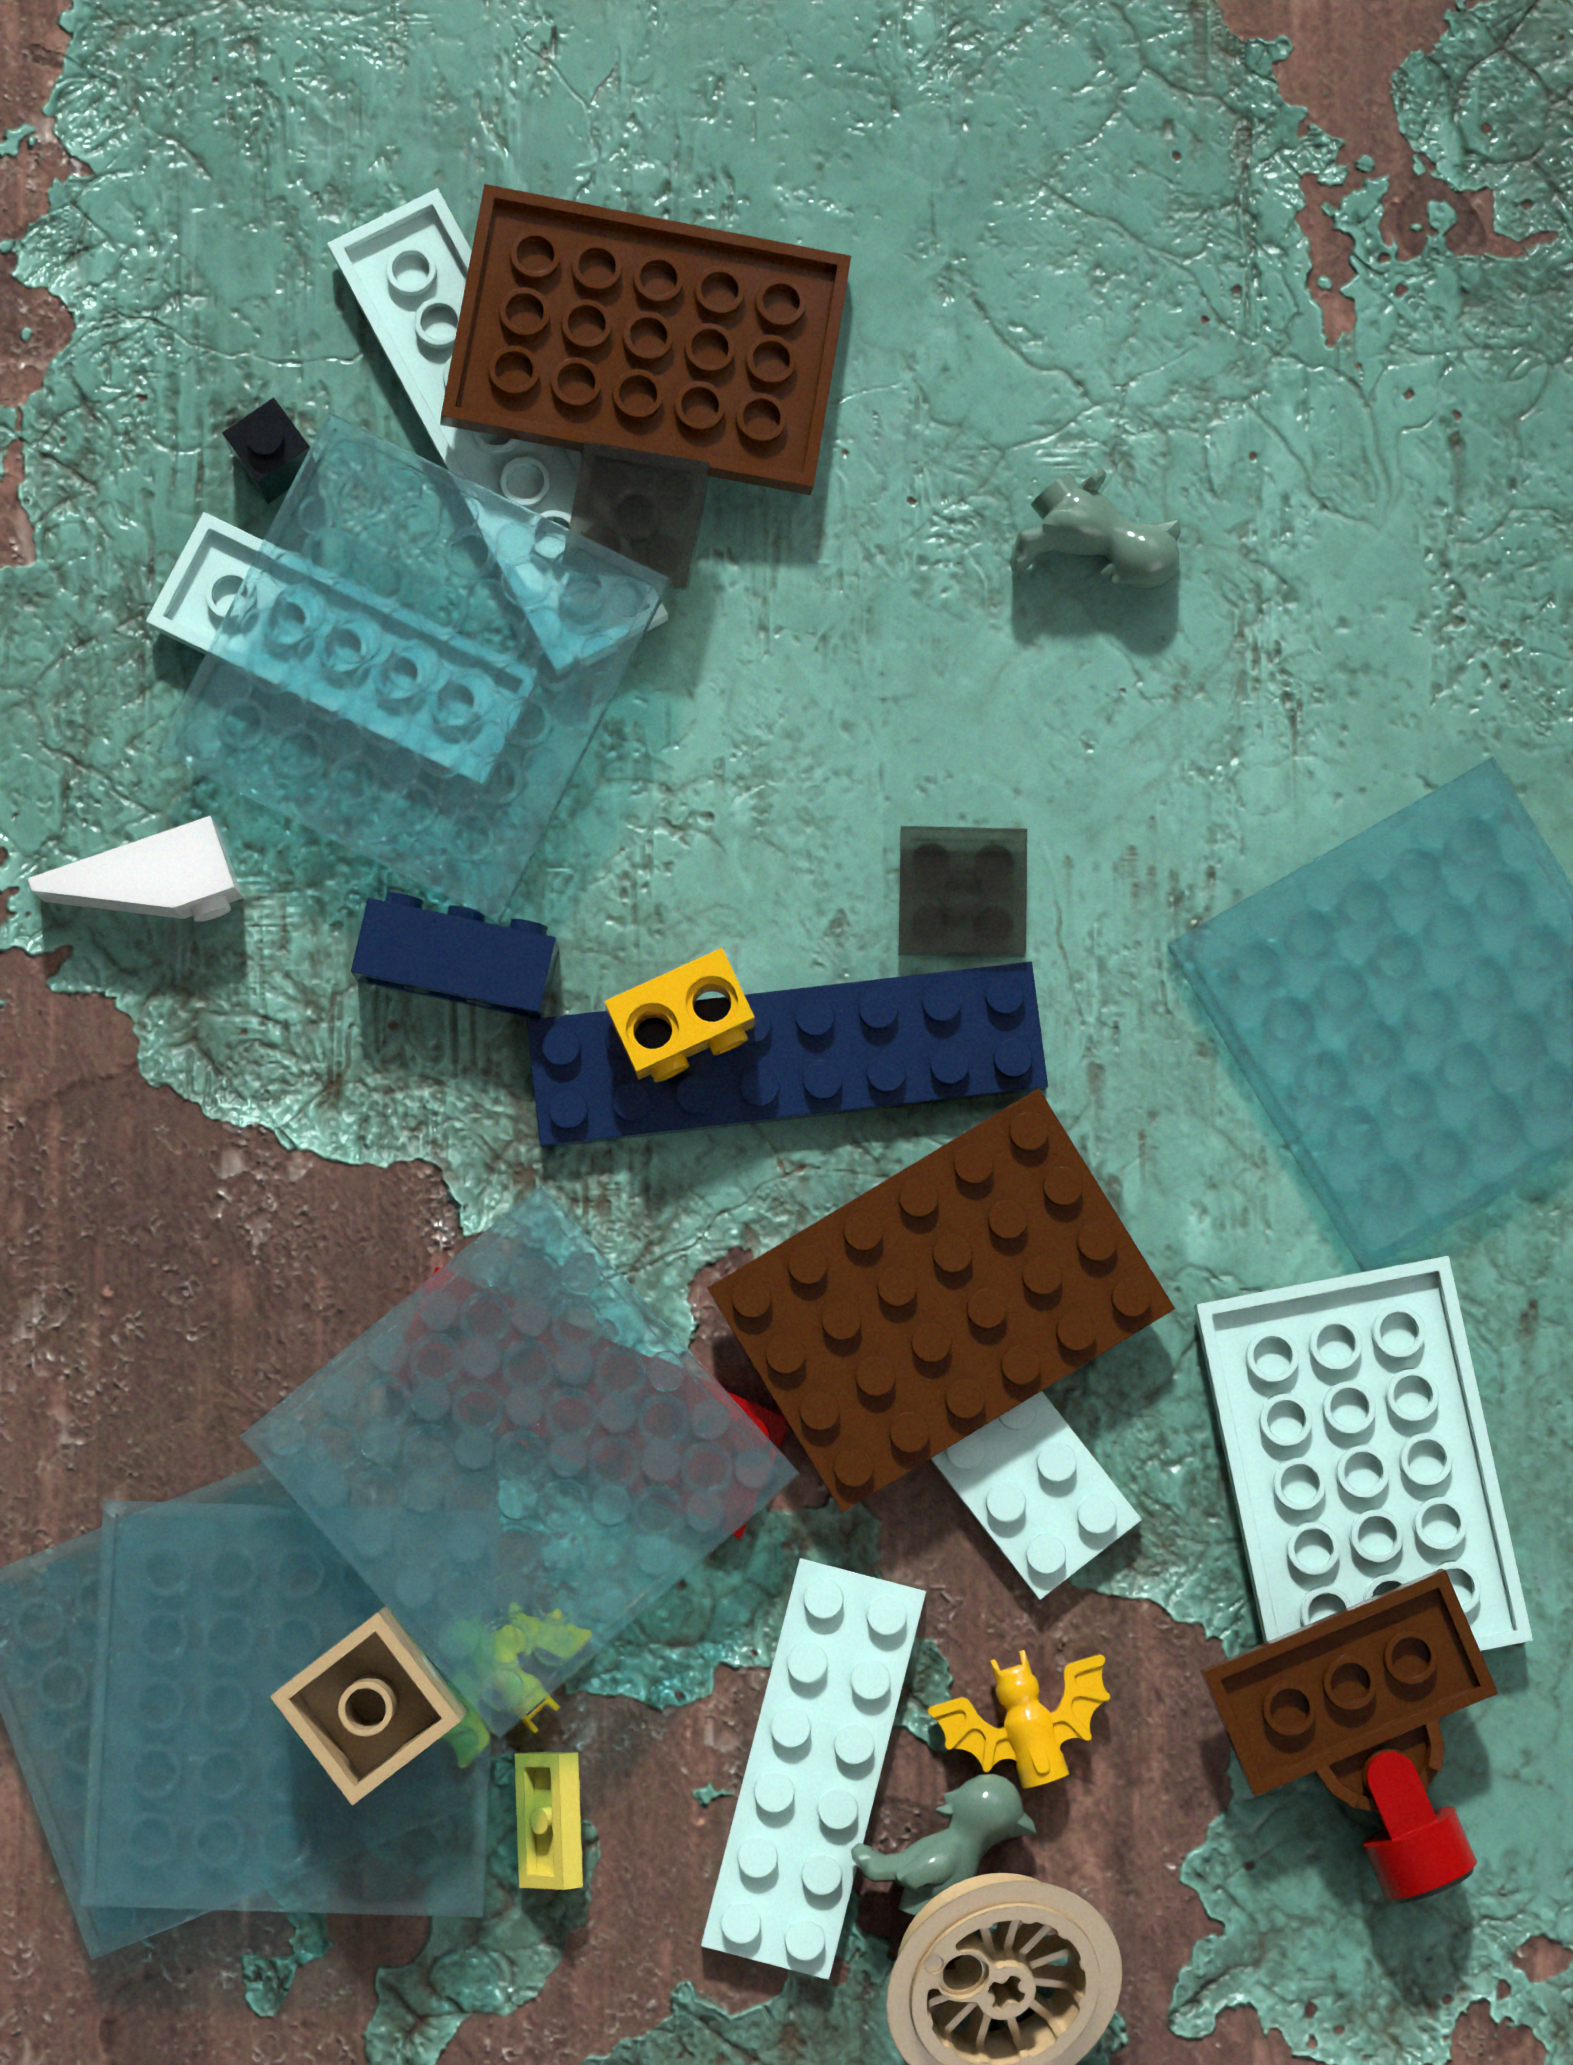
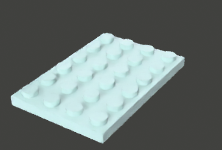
[1194,1256,1533,1651]

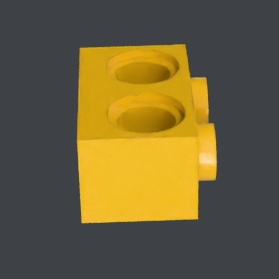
[604,948,755,1082]

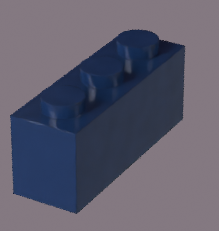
[351,892,559,1019]

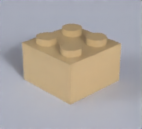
[270,1605,467,1806]

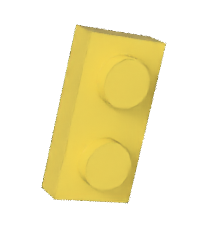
[514,1752,583,1890]

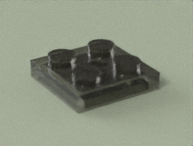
[562,441,711,591]
[898,826,1027,958]

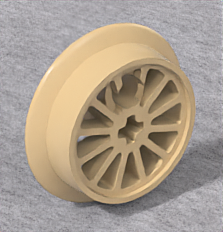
[886,1873,1122,2065]

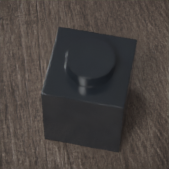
[222,397,319,504]

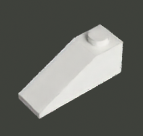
[27,816,243,922]

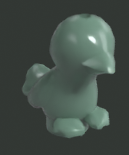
[1009,468,1181,589]
[851,1774,1037,1915]

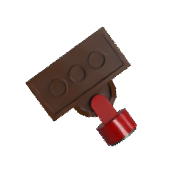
[1200,1569,1498,1904]

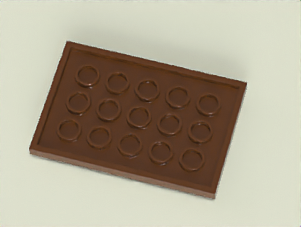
[440,184,851,495]
[707,1088,1175,1513]

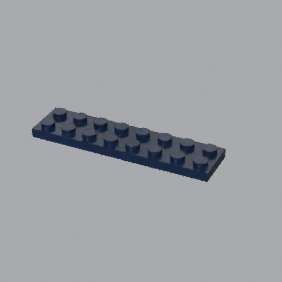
[526,961,1048,1148]

